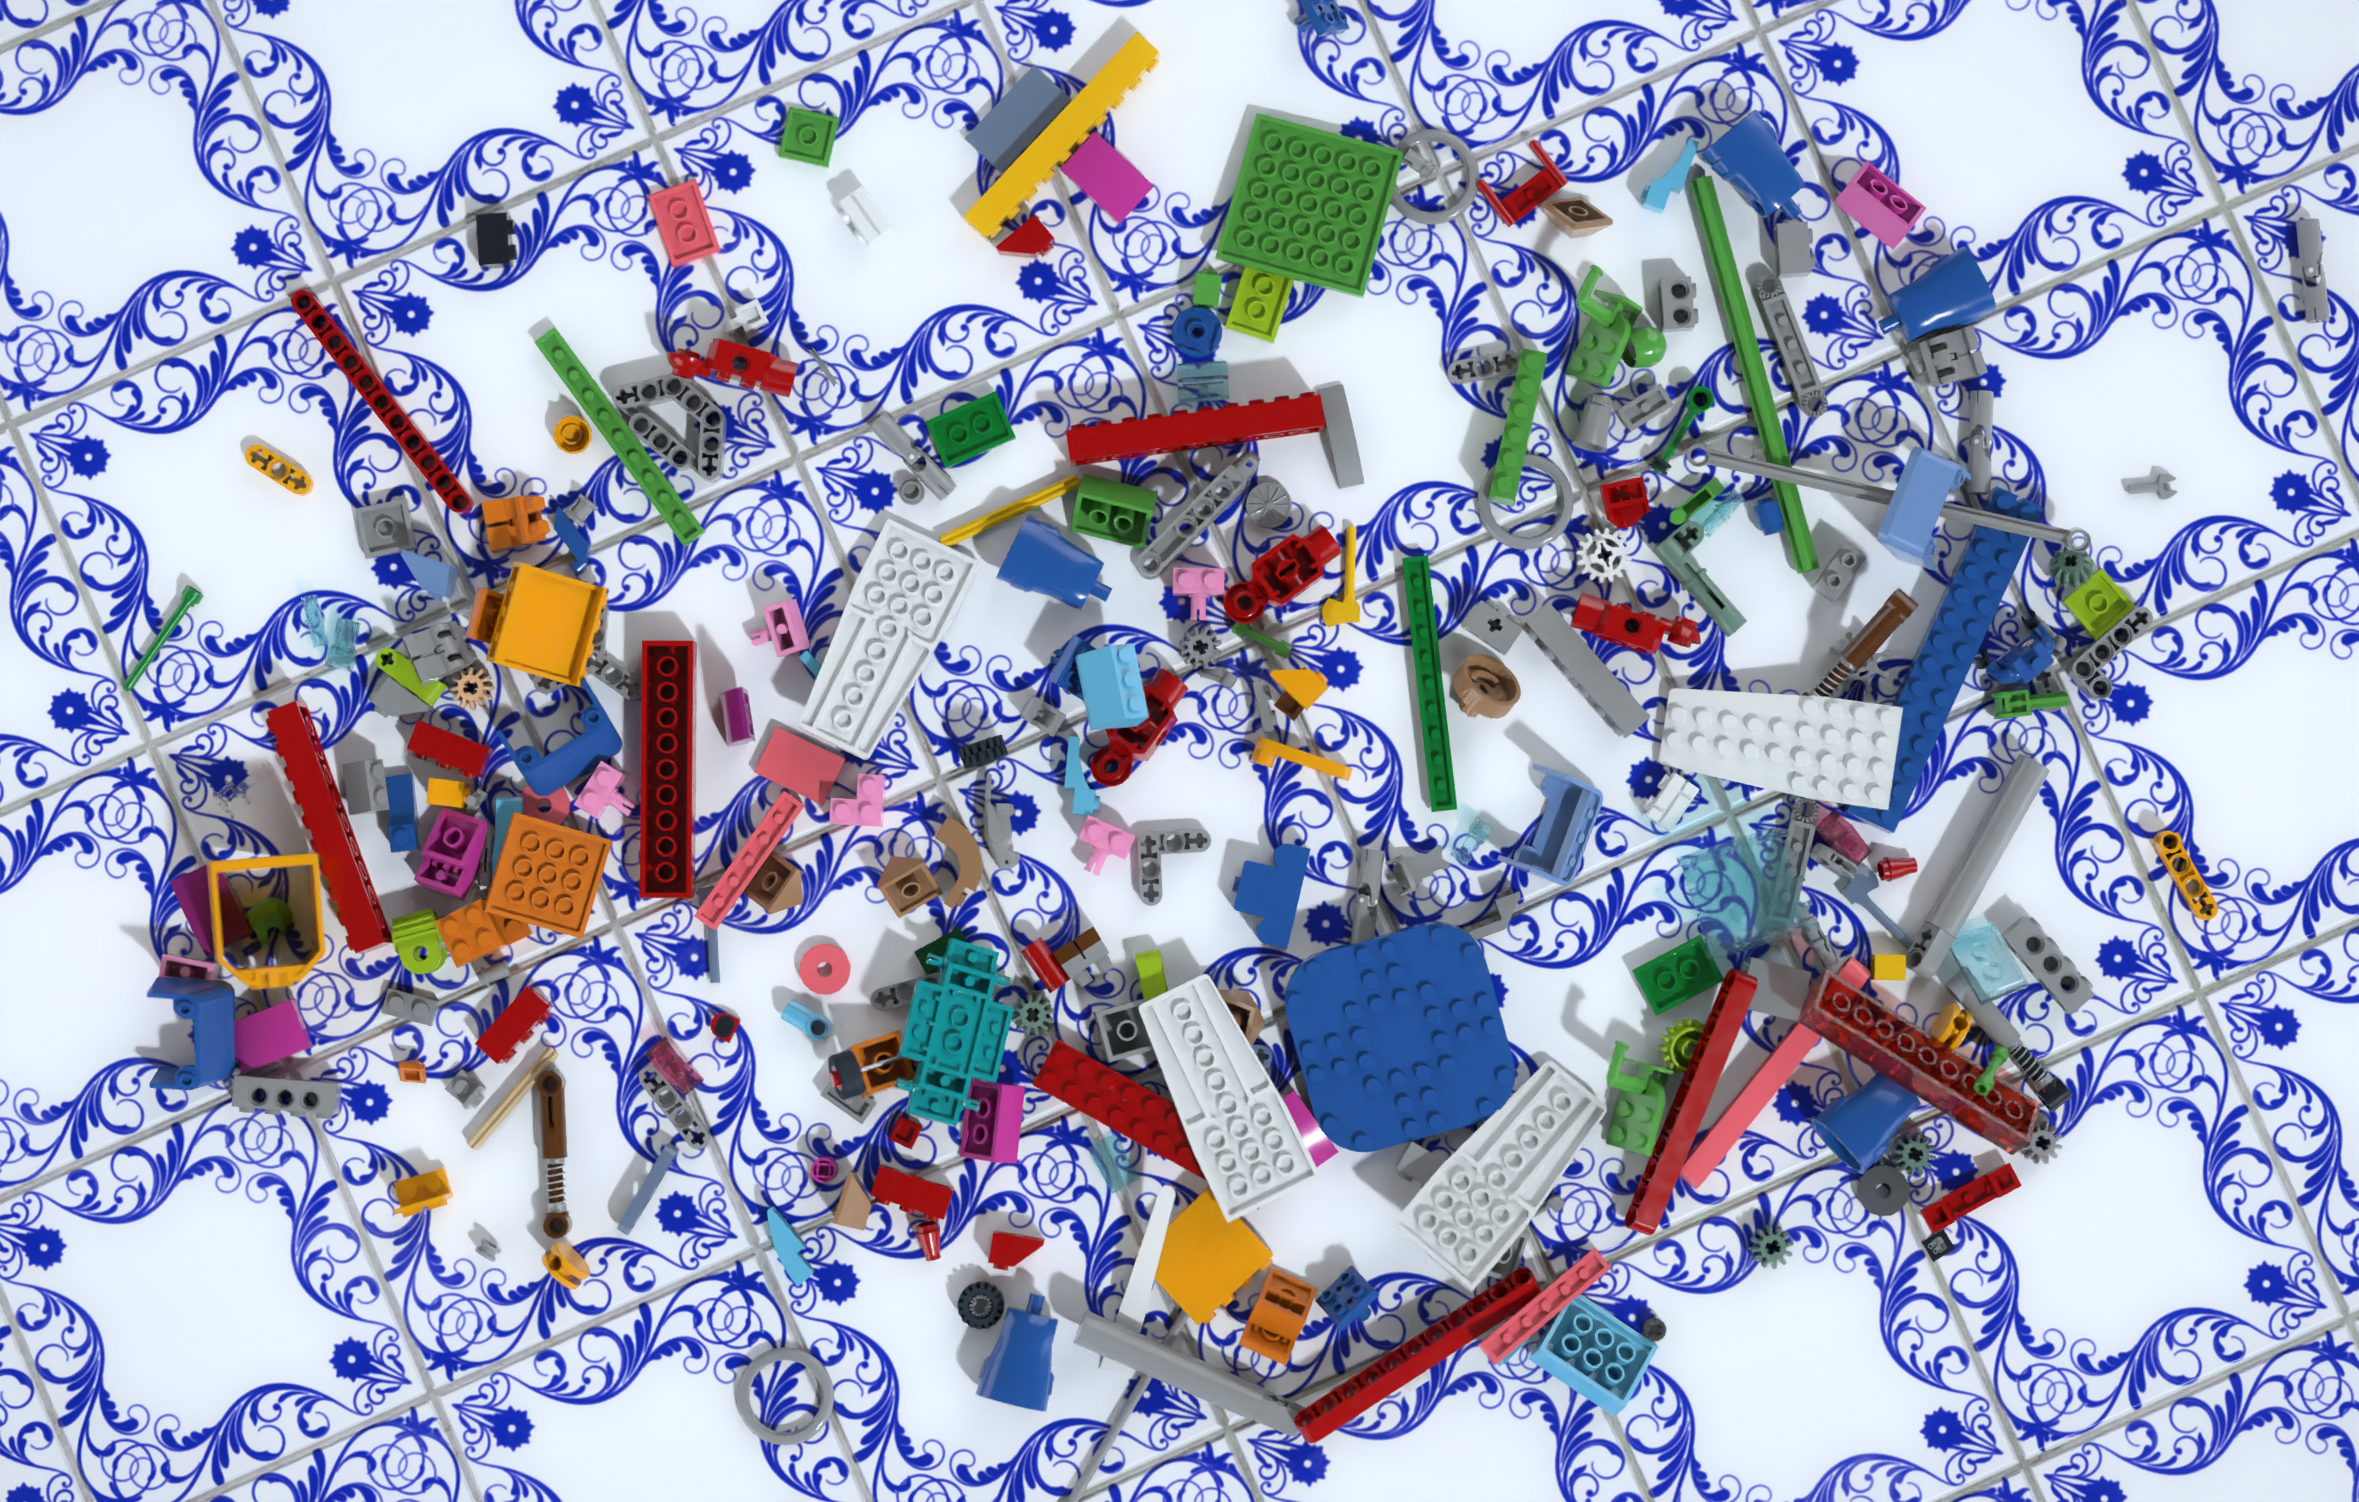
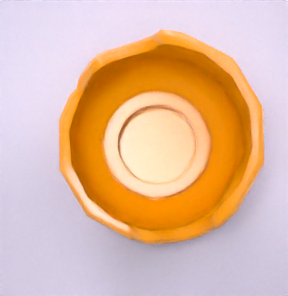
[553,415,592,454]

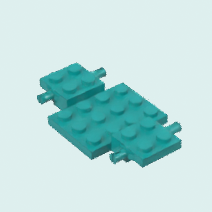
[895,938,1014,1127]

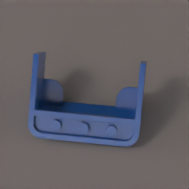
[496,679,623,797]
[147,977,237,1090]

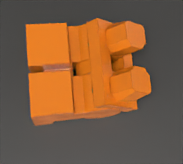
[481,495,550,554]

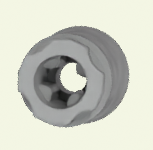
[1572,394,1613,453]

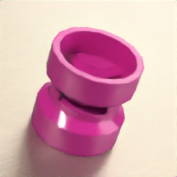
[811,1156,839,1183]

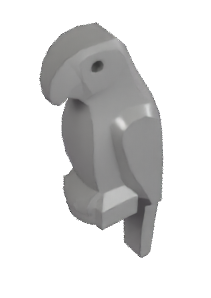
[984,774,1020,869]

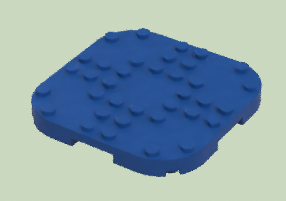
[1284,921,1515,1152]

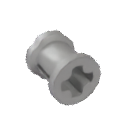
[565,493,598,527]

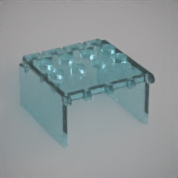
[1676,827,1820,960]

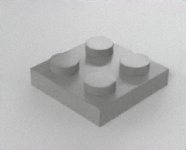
[356,498,417,559]

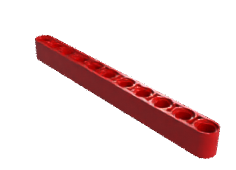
[291,290,474,515]
[1625,968,1758,1236]
[1294,1267,1541,1443]

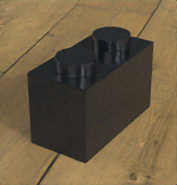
[476,212,517,269]

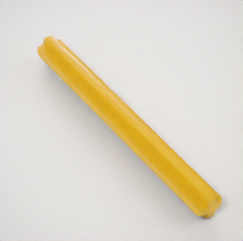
[939,475,1080,547]

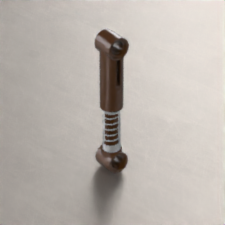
[1802,587,1919,697]
[536,1070,573,1239]

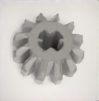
[1179,627,1222,669]
[2018,1121,2063,1164]

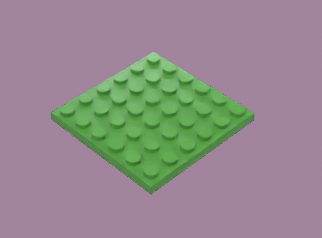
[1215,113,1404,298]

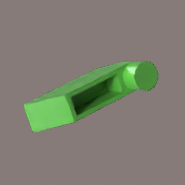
[1669,478,1725,526]

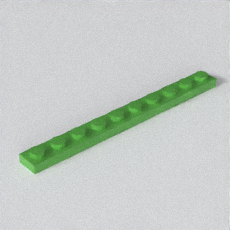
[534,327,706,547]

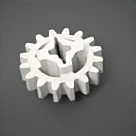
[1576,528,1632,584]

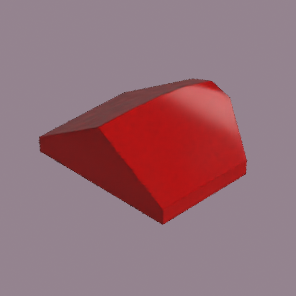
[1599,476,1650,529]

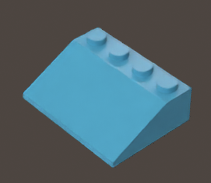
[1528,1294,1659,1417]

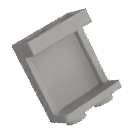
[1740,957,1812,1022]

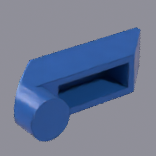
[554,507,591,576]

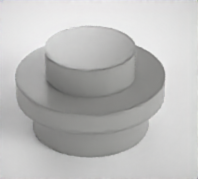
[899,479,925,505]

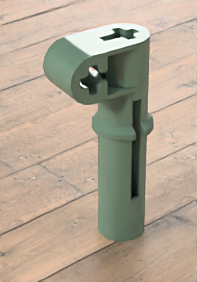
[1652,521,1747,637]

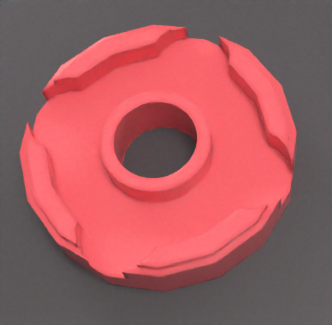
[520,786,571,825]
[799,944,851,995]

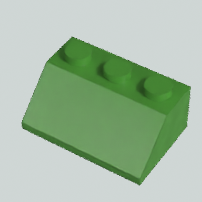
[1070,474,1158,549]

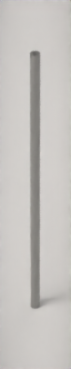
[1066,1309,1189,1502]

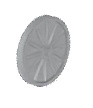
[809,347,839,387]
[1246,482,1292,528]

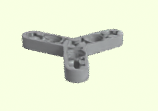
[533,603,642,701]

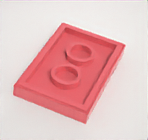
[647,179,721,268]
[754,726,846,805]

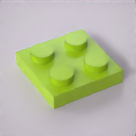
[2061,568,2135,640]

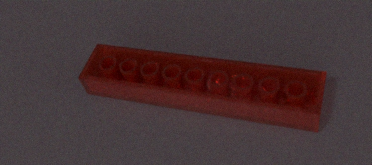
[1797,970,2041,1155]

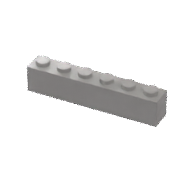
[1524,602,1651,738]

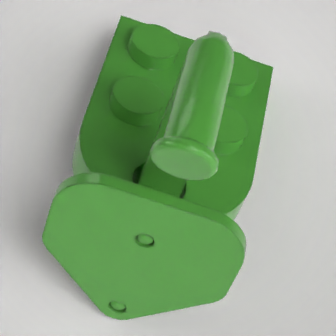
[1565,265,1643,388]
[1606,1041,1674,1157]

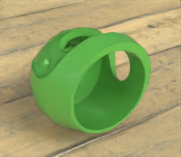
[1621,326,1667,368]
[247,897,293,948]

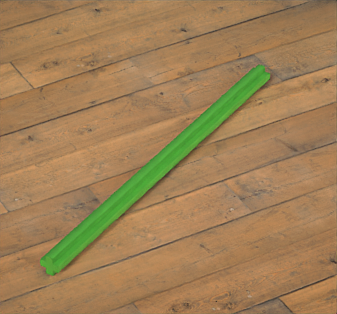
[1690,175,1820,574]

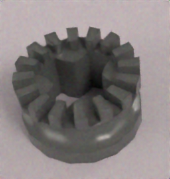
[1642,1317,1667,1341]

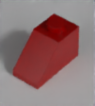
[996,215,1055,258]
[988,1230,1045,1270]

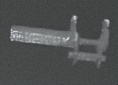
[213,761,273,819]

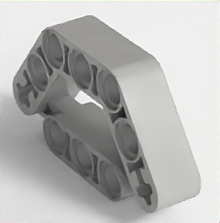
[612,374,727,483]

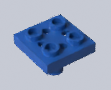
[1294,0,1350,37]
[1049,635,1096,700]
[1315,1265,1379,1331]

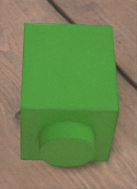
[1193,270,1222,310]

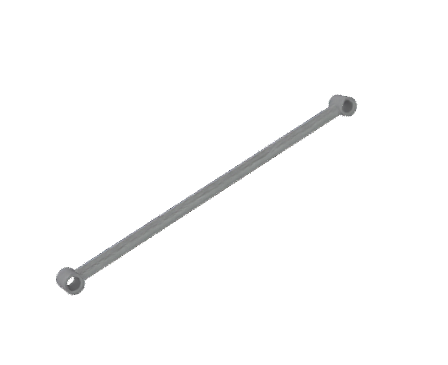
[1687,442,2091,552]

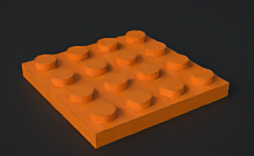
[483,812,612,939]

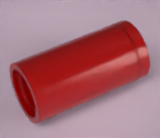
[1021,937,1071,993]

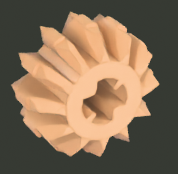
[450,666,495,710]

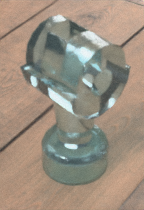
[1450,816,1494,866]

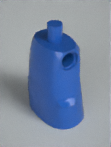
[1700,109,1805,221]
[1878,246,1996,343]
[996,514,1112,610]
[1812,1066,1921,1174]
[975,1293,1058,1412]

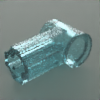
[325,618,361,672]

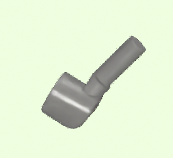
[2040,620,2067,654]
[1200,671,1238,688]
[1533,1195,1565,1218]

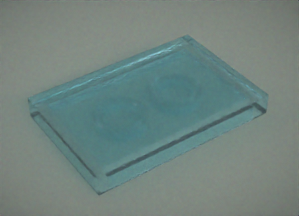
[1949,922,2028,1005]

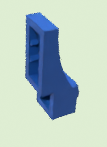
[386,774,420,853]

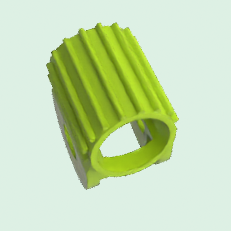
[392,908,447,974]

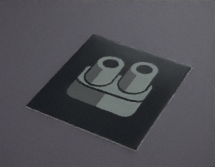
[1922,1229,1955,1262]

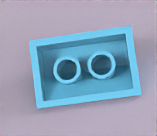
[1075,643,1149,730]

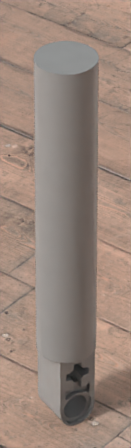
[1906,754,2050,979]
[1073,1310,1304,1437]

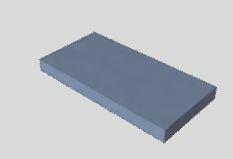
[965,65,1071,174]

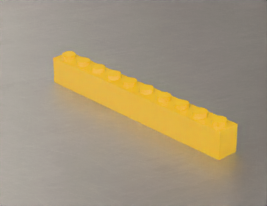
[963,32,1160,241]

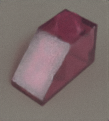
[1815,810,1872,866]
[646,1036,704,1096]

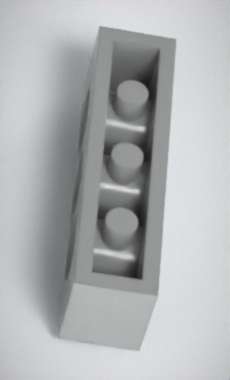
[1999,916,2095,1015]
[232,1075,342,1119]

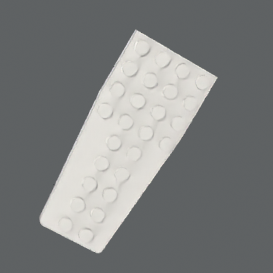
[799,518,980,760]
[1659,688,1903,810]
[1139,974,1321,1223]
[1392,1061,1607,1293]

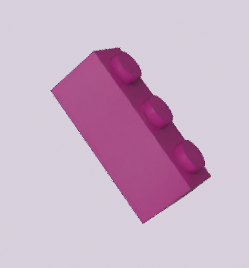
[1834,161,1926,250]
[960,1080,1025,1163]

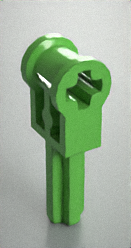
[1991,690,2069,719]

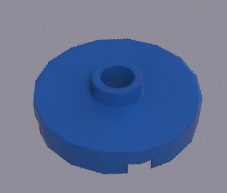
[1172,306,1222,358]

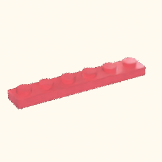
[694,791,805,931]
[1478,1248,1611,1365]

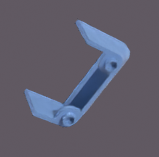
[1878,447,1972,571]
[1497,763,1603,886]

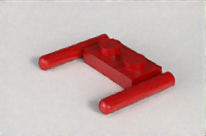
[1476,139,1569,228]

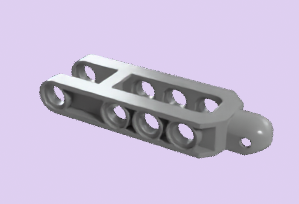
[1137,452,1261,580]

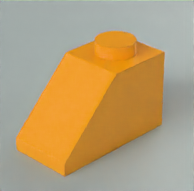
[1269,669,1329,711]
[426,778,472,808]

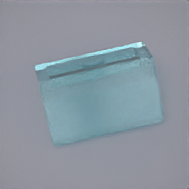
[1176,361,1230,403]
[1088,1134,1139,1194]

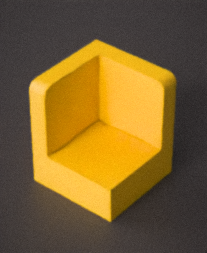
[1870,954,1906,981]

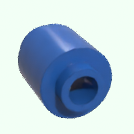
[1753,497,1784,536]

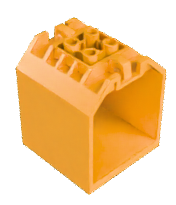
[206,853,326,990]

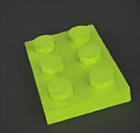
[1225,267,1294,344]

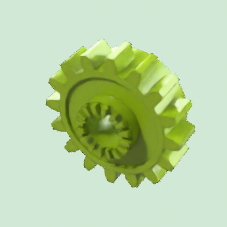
[1658,1018,1704,1074]

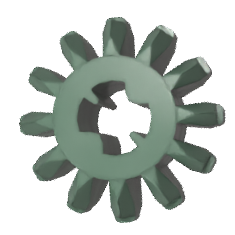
[2049,546,2093,590]
[1012,993,1055,1037]
[1891,1132,1936,1176]
[1749,1224,1794,1269]

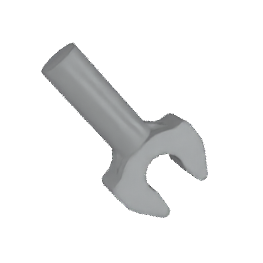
[2128,473,2177,500]
[465,788,488,816]

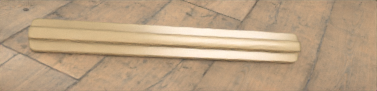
[467,1047,559,1150]

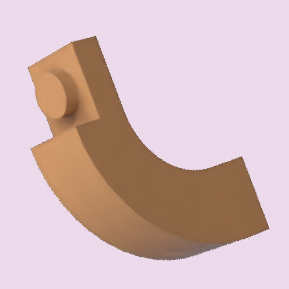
[935,817,983,909]

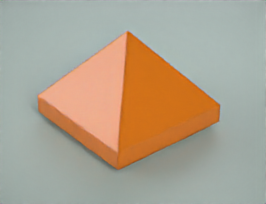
[399,1059,427,1083]

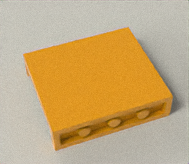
[486,561,608,687]
[1135,1186,1274,1326]

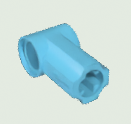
[780,999,832,1040]

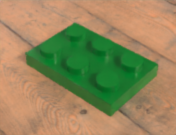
[925,391,1016,469]
[1632,935,1724,1016]

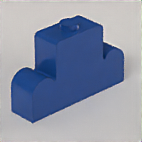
[1232,844,1311,949]

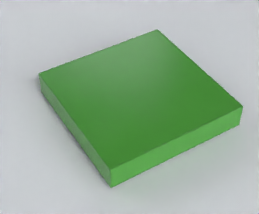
[778,107,840,169]

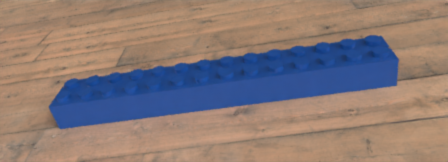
[1843,486,2043,834]

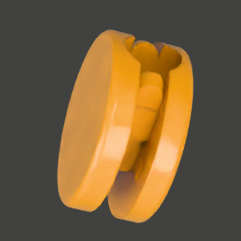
[1929,1003,1972,1054]
[542,1241,591,1289]

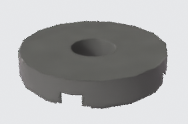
[1857,1165,1909,1216]

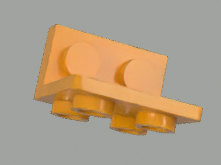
[394,1168,453,1218]

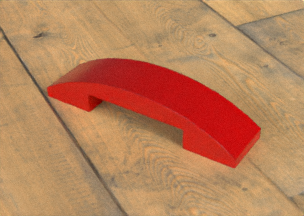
[1920,1163,2022,1234]

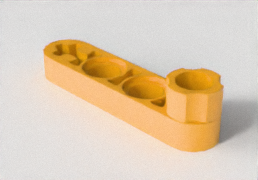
[1250,736,1353,781]
[2153,830,2218,920]

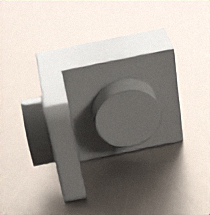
[445,1069,486,1109]

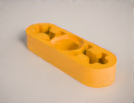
[245,445,314,496]

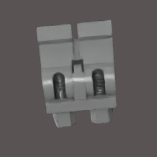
[1909,325,1988,387]
[402,621,477,687]

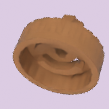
[1453,654,1521,719]

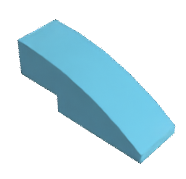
[767,1206,815,1287]

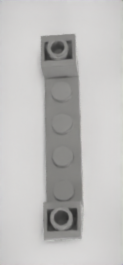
[1381,888,1521,940]

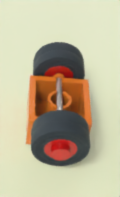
[828,1030,921,1100]

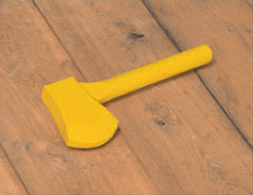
[1322,527,1360,628]

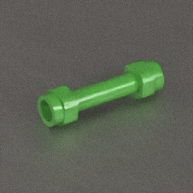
[1231,622,1293,659]
[1974,1045,2009,1095]

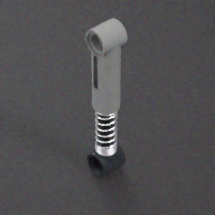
[1944,968,2073,1113]

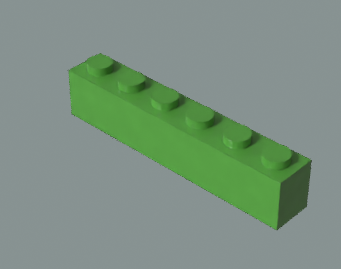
[1489,348,1548,507]

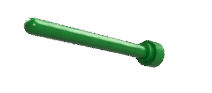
[123,585,204,691]

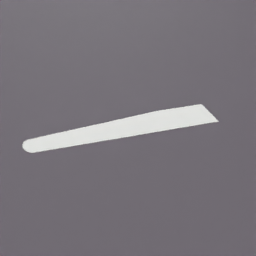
[1099,1185,1175,1372]

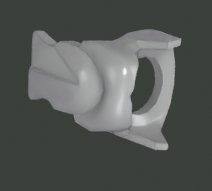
[1385,845,1450,897]

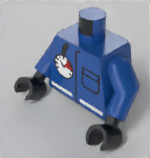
[1974,610,2055,684]

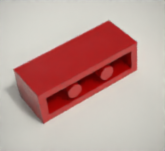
[406,720,493,780]
[475,986,554,1064]
[870,1164,955,1222]

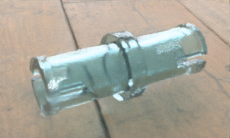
[1700,490,1745,537]
[301,594,329,648]

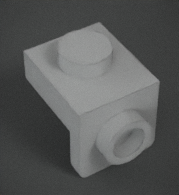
[1021,695,1067,737]

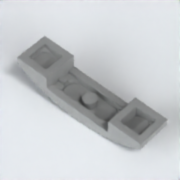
[1318,384,1364,489]

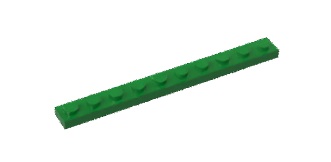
[1402,555,1457,812]

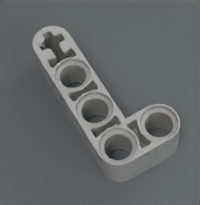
[2067,607,2153,701]

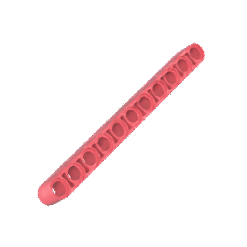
[1679,956,1872,1189]

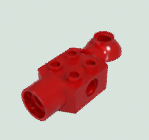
[667,338,798,398]
[1224,524,1342,624]
[1570,592,1701,655]
[1091,668,1189,787]

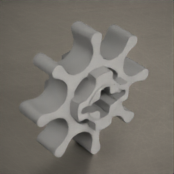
[1827,632,1890,693]

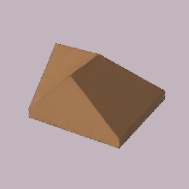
[1542,197,1613,238]
[743,851,804,914]
[877,856,943,918]
[1217,989,1265,1047]
[832,1171,873,1230]

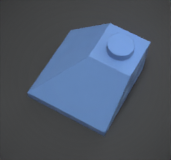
[401,549,460,601]

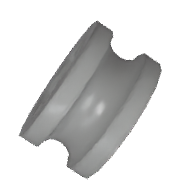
[475,1238,501,1262]

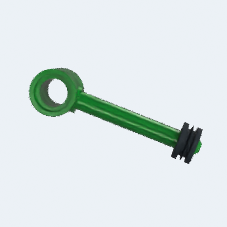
[1649,386,1714,475]

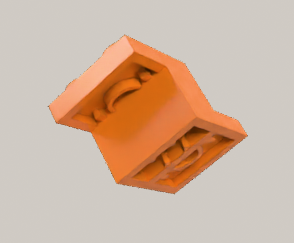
[465,587,505,644]
[434,899,533,968]
[1238,1267,1318,1366]

